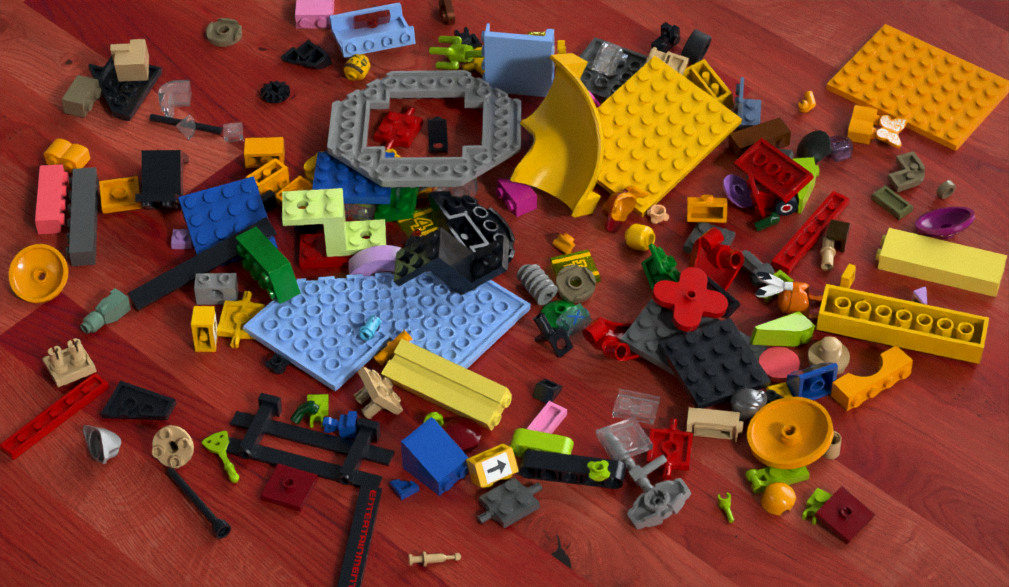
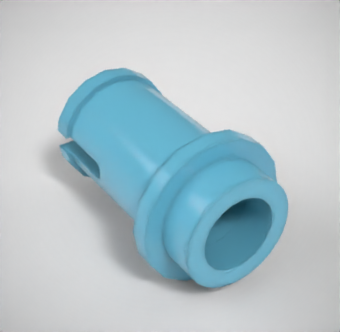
[359,315,381,341]

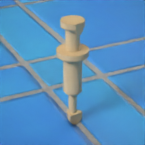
[408,551,461,567]

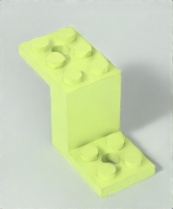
[282,188,386,257]

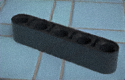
[519,450,626,489]

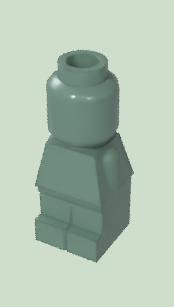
[80,288,131,334]

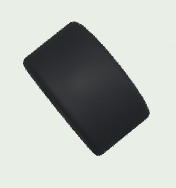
[681,29,712,64]

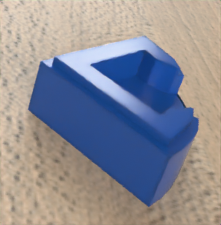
[389,479,419,500]

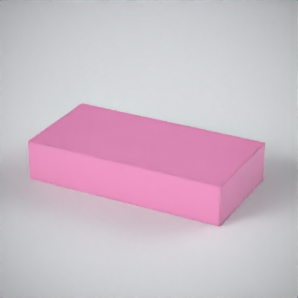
[527,401,567,434]

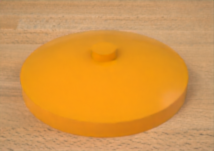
[747,397,834,469]

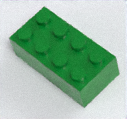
[235,227,301,304]

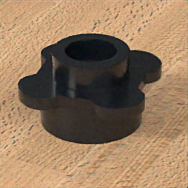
[265,353,290,374]

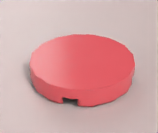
[759,347,800,383]

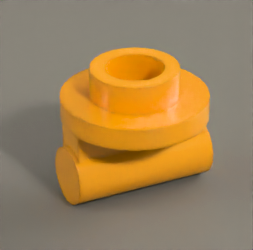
[552,232,576,255]

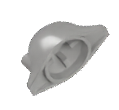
[82,425,121,464]

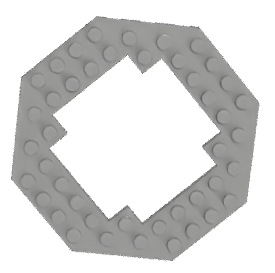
[327,70,521,188]

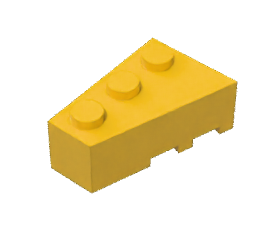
[683,59,734,110]

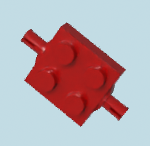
[374,106,424,151]
[646,418,693,480]

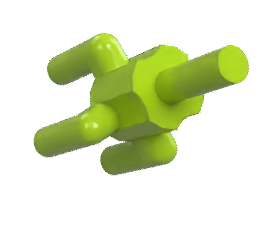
[429,36,485,70]

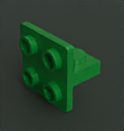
[641,243,681,291]

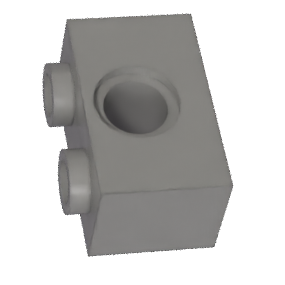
[194,273,238,305]

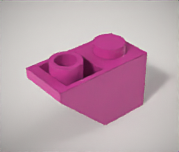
[496,178,537,217]

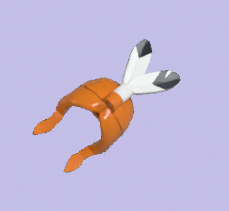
[755,272,823,320]

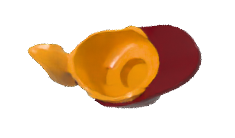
[602,185,649,232]

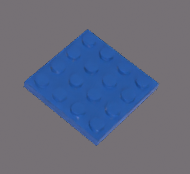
[312,151,395,204]
[178,176,278,267]

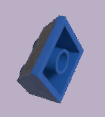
[786,362,838,400]

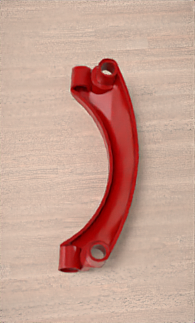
[582,227,744,361]

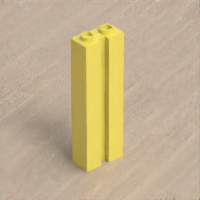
[876,228,1007,297]
[381,339,512,431]

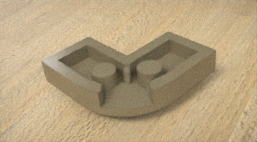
[888,151,925,192]

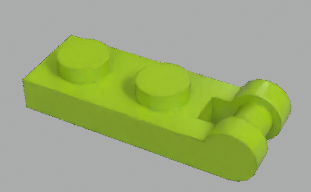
[745,466,810,493]

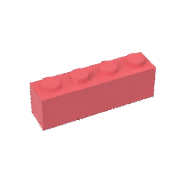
[35,164,69,235]

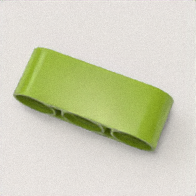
[509,428,574,457]

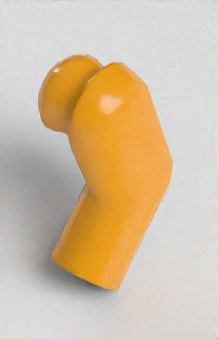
[798,91,816,113]

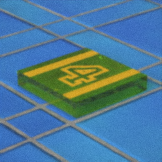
[396,206,439,239]
[550,249,601,287]

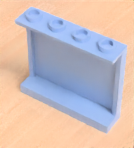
[329,2,416,58]
[481,23,554,97]

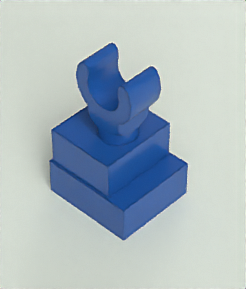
[322,411,358,439]

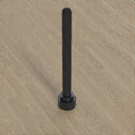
[167,467,231,539]

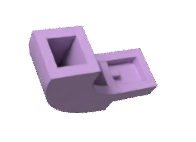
[348,245,401,276]

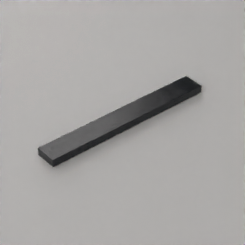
[128,217,277,311]

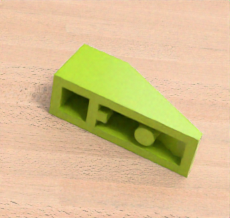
[793,157,819,214]
[749,311,815,347]

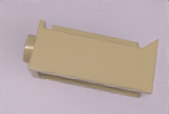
[686,407,743,442]

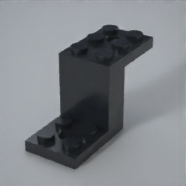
[135,150,189,210]
[393,227,509,295]

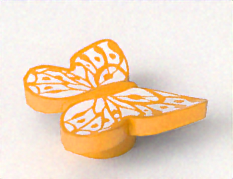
[875,115,907,148]

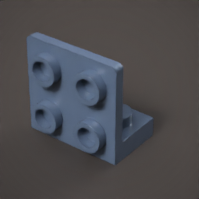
[734,77,761,130]

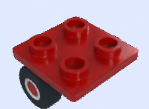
[746,170,798,219]

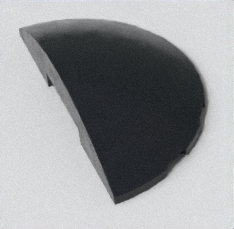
[428,191,515,264]

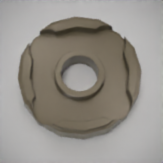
[206,18,242,47]
[556,264,596,303]

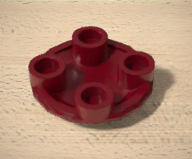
[442,417,481,450]

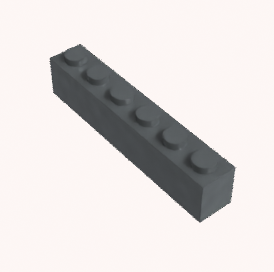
[66,167,99,266]

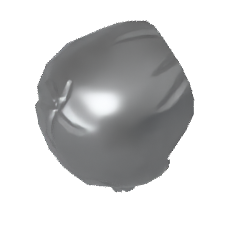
[730,388,767,422]

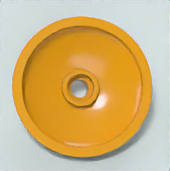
[9,244,68,303]

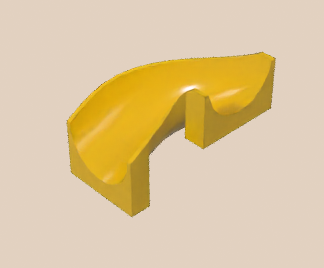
[510,53,604,218]

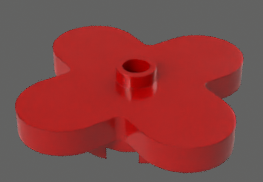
[652,267,728,332]

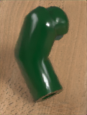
[754,212,780,232]
[290,400,320,425]

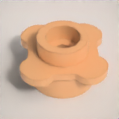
[647,205,669,224]

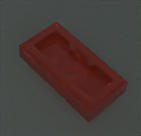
[353,10,391,30]

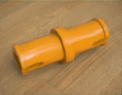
[374,329,413,367]

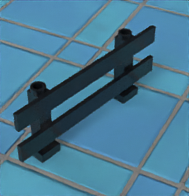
[226,393,394,488]

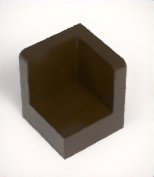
[826,219,850,252]

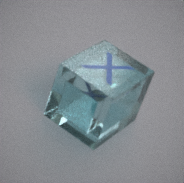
[556,303,592,337]

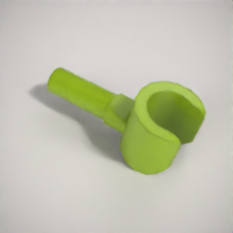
[718,492,734,523]

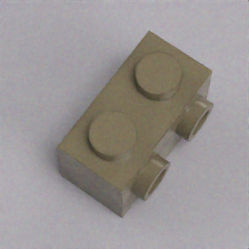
[62,75,101,118]

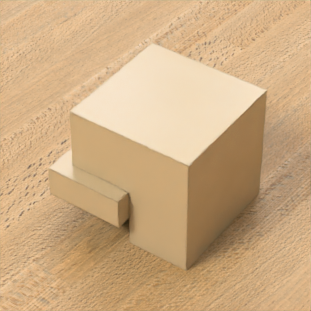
[110,39,149,82]

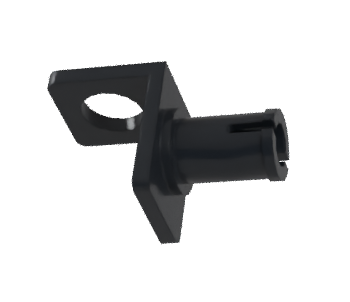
[428,116,448,153]
[533,313,573,358]

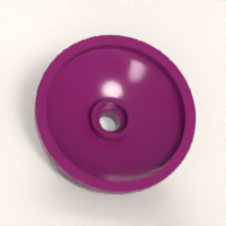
[915,207,975,239]

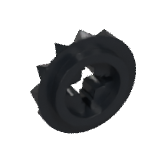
[260,80,290,103]

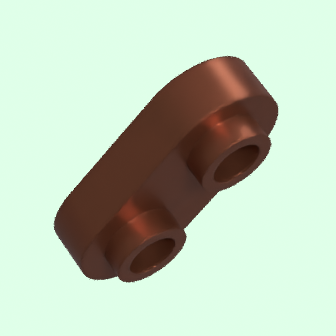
[438,0,455,24]

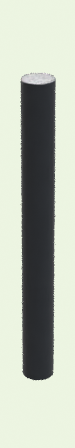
[149,114,223,135]

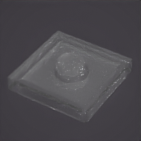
[596,417,653,461]

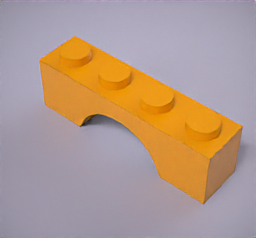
[831,345,913,411]

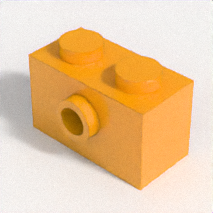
[687,195,727,223]

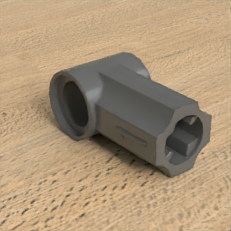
[741,250,775,287]

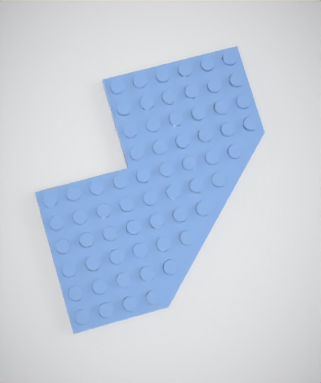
[243,271,531,391]

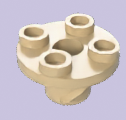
[808,336,850,374]
[152,425,194,468]

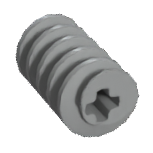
[517,264,558,305]

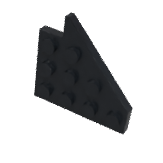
[88,56,162,121]

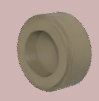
[936,180,956,199]

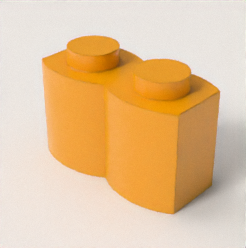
[847,105,880,145]
[44,138,90,173]

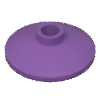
[723,174,753,208]

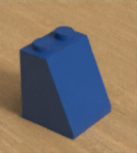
[401,417,469,496]

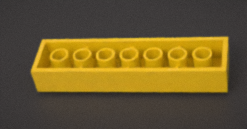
[816,284,989,364]

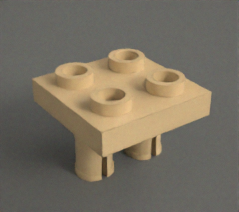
[42,338,97,387]
[354,367,403,419]

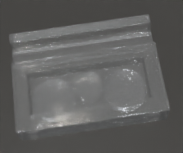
[612,389,660,425]

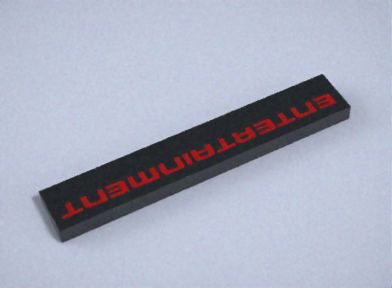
[337,486,382,587]

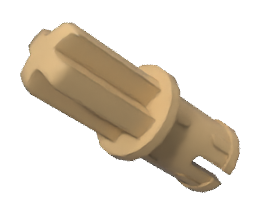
[820,235,836,271]

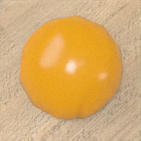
[761,482,796,515]

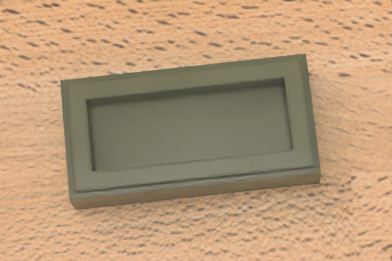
[871,185,914,220]

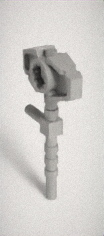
[604,432,691,529]

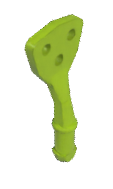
[202,431,239,483]

